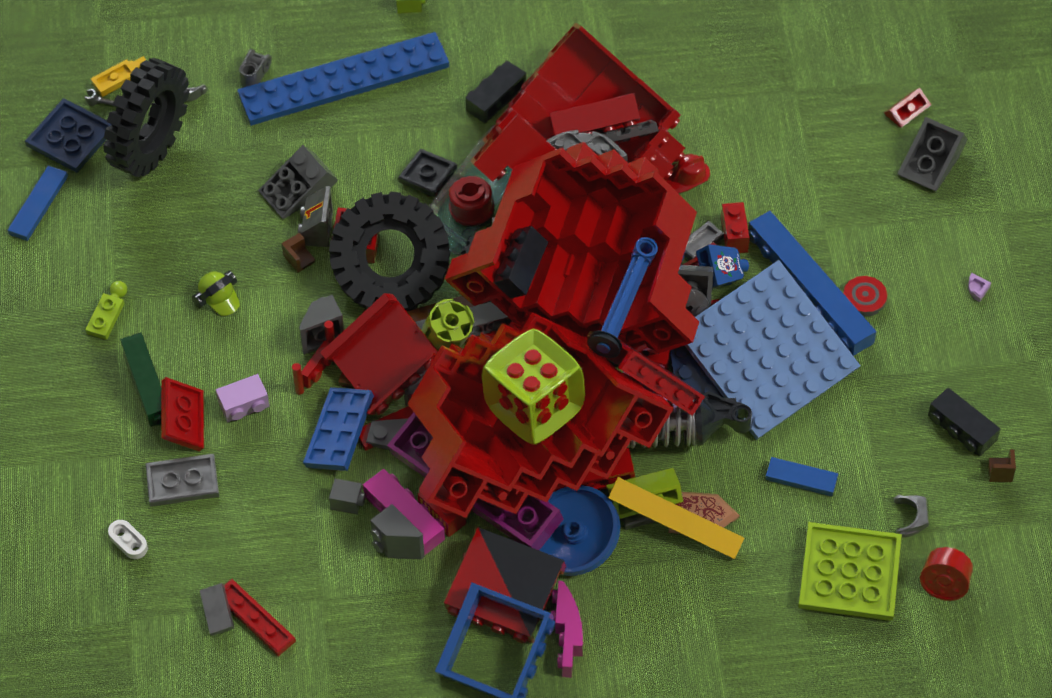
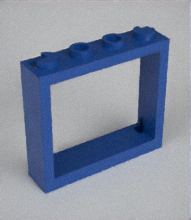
[435,583,555,698]

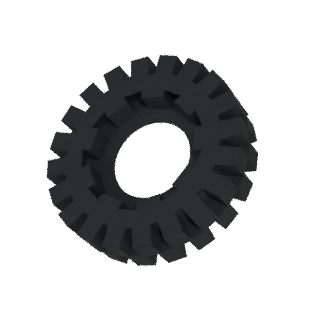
[103,58,189,177]
[329,192,450,311]

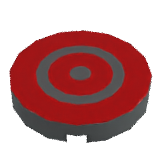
[843,276,888,316]

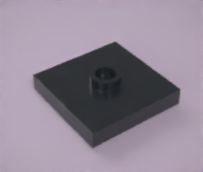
[398,148,457,197]

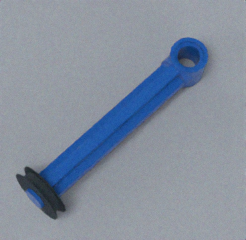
[587,237,658,358]

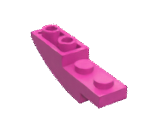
[551,581,583,678]

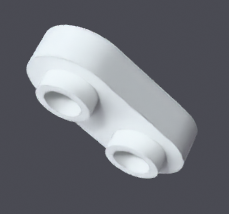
[108,520,148,559]

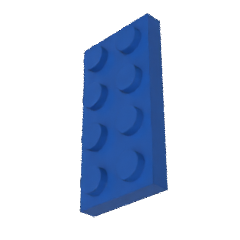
[303,387,374,471]

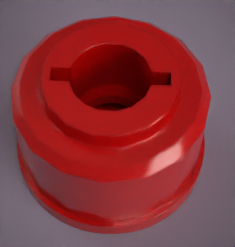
[449,176,495,226]
[920,547,973,601]

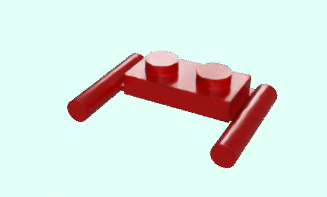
[292,320,335,395]

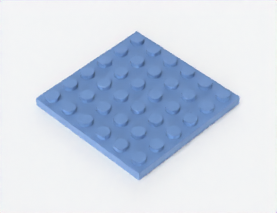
[684,260,861,440]

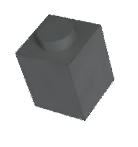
[329,479,366,514]

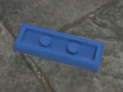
[765,457,838,497]

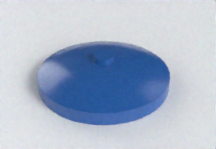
[539,485,620,576]

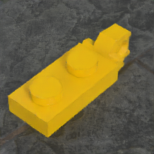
[91,56,146,97]

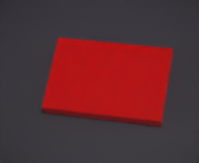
[161,377,204,452]

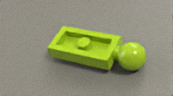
[85,281,127,340]

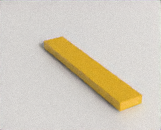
[608,477,744,559]

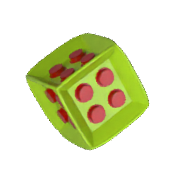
[482,329,585,445]

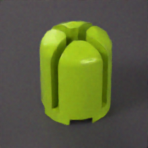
[421,299,474,351]

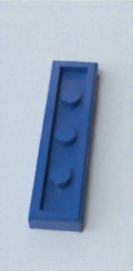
[7,166,68,241]

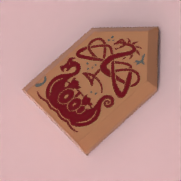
[669,492,740,534]

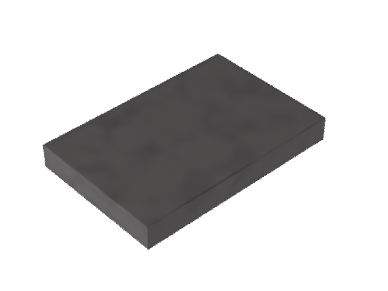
[146,454,219,507]

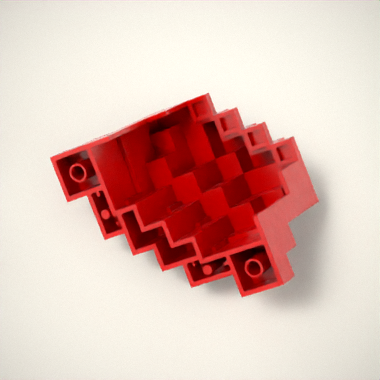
[471,23,686,182]
[445,142,699,353]
[408,312,674,518]

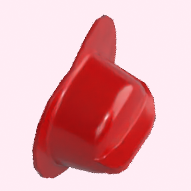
[666,154,710,193]

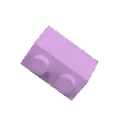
[216,374,270,422]

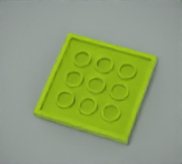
[798,522,902,621]

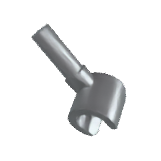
[84,89,114,106]

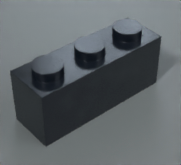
[465,60,526,124]
[493,226,548,299]
[928,387,1001,457]

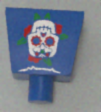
[696,245,749,290]

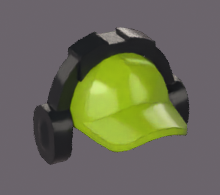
[191,270,240,316]

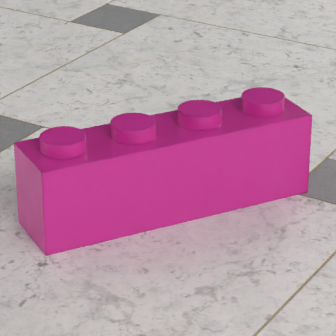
[363,469,445,555]

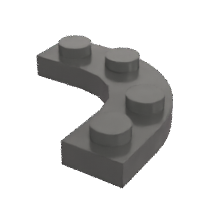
[547,130,627,161]

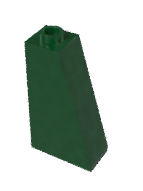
[120,332,161,427]

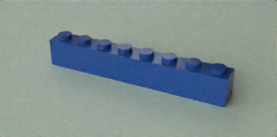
[748,211,876,356]

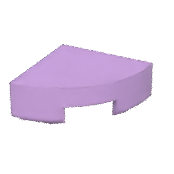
[968,273,991,302]

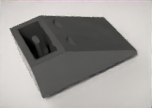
[258,145,338,219]

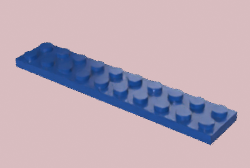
[237,32,449,126]

